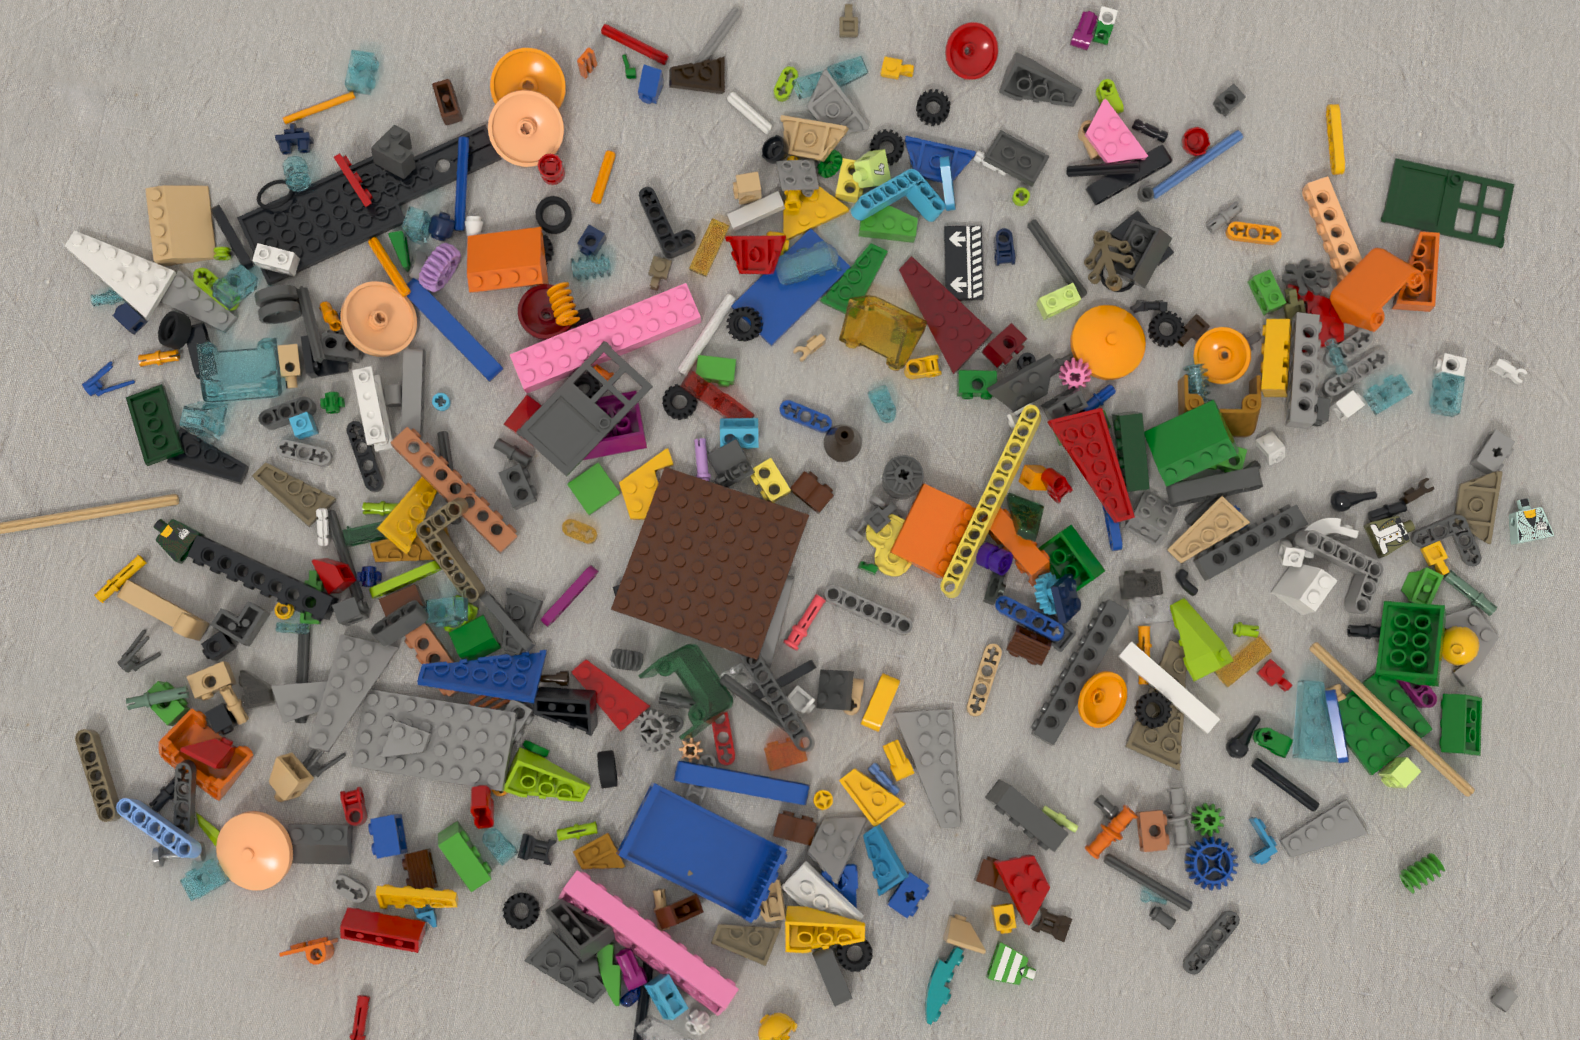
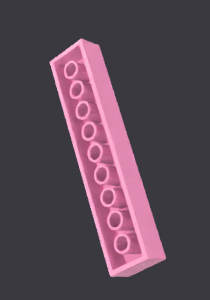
[510,283,701,394]
[558,870,739,1016]

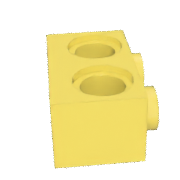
[835,158,863,203]
[750,458,791,503]

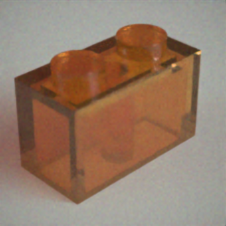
[764,737,808,771]

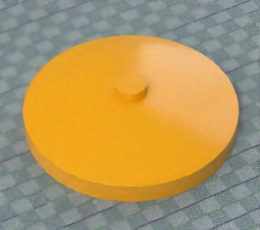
[490,48,566,109]
[1070,305,1146,380]

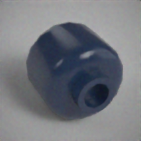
[428,212,455,241]

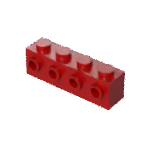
[340,907,425,953]

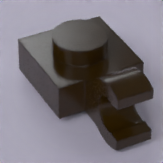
[1177,314,1210,347]
[1399,478,1434,504]

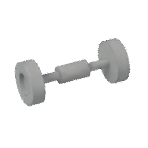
[845,495,887,543]
[152,842,206,868]

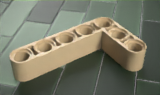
[117,579,210,641]

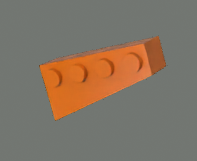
[1392,232,1440,312]
[981,507,1050,587]

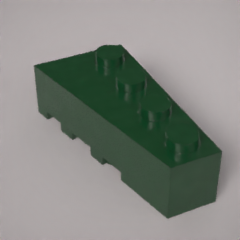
[1112,411,1150,492]

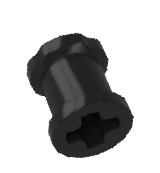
[1017,353,1036,370]

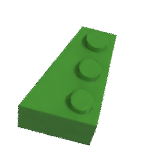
[858,205,918,243]
[438,821,492,892]

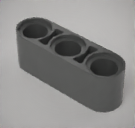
[258,396,317,430]
[371,600,429,646]
[812,946,853,1007]

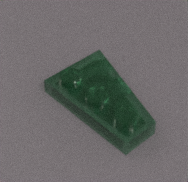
[1006,493,1044,542]

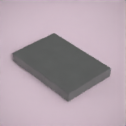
[983,130,1050,187]

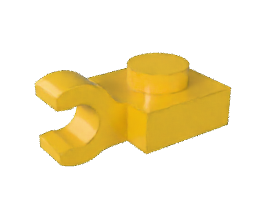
[880,56,914,80]
[1420,541,1449,575]

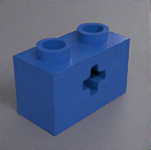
[886,871,930,919]

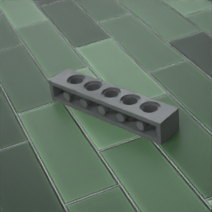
[1193,504,1308,581]

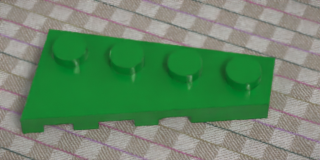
[820,243,888,318]

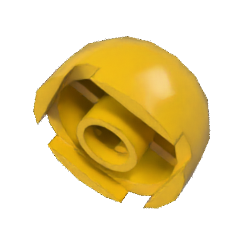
[1442,626,1479,665]
[758,1013,798,1040]

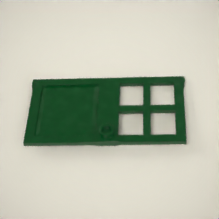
[1381,158,1515,249]

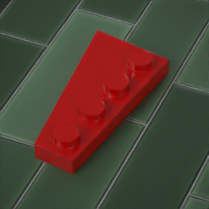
[571,660,651,731]

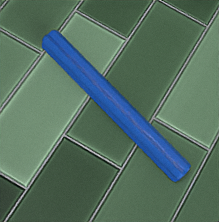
[454,137,469,231]

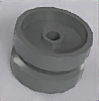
[254,285,302,324]

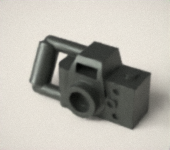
[983,572,1006,605]

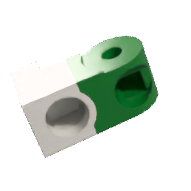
[1092,6,1118,45]

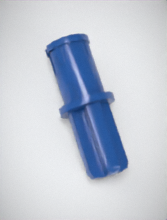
[1082,384,1116,412]

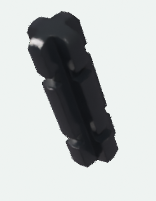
[1132,119,1168,143]

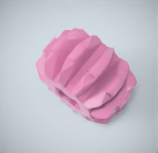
[1059,357,1092,390]

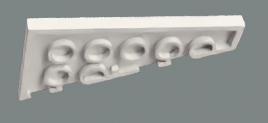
[65,230,176,321]

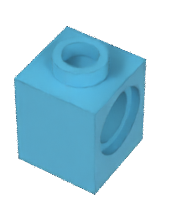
[289,412,319,440]

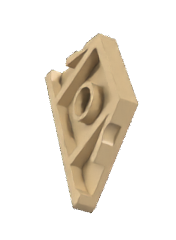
[780,115,849,162]

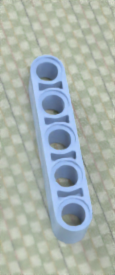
[116,798,202,858]

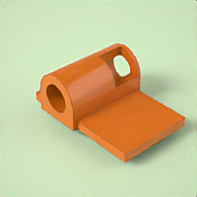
[279,936,338,965]

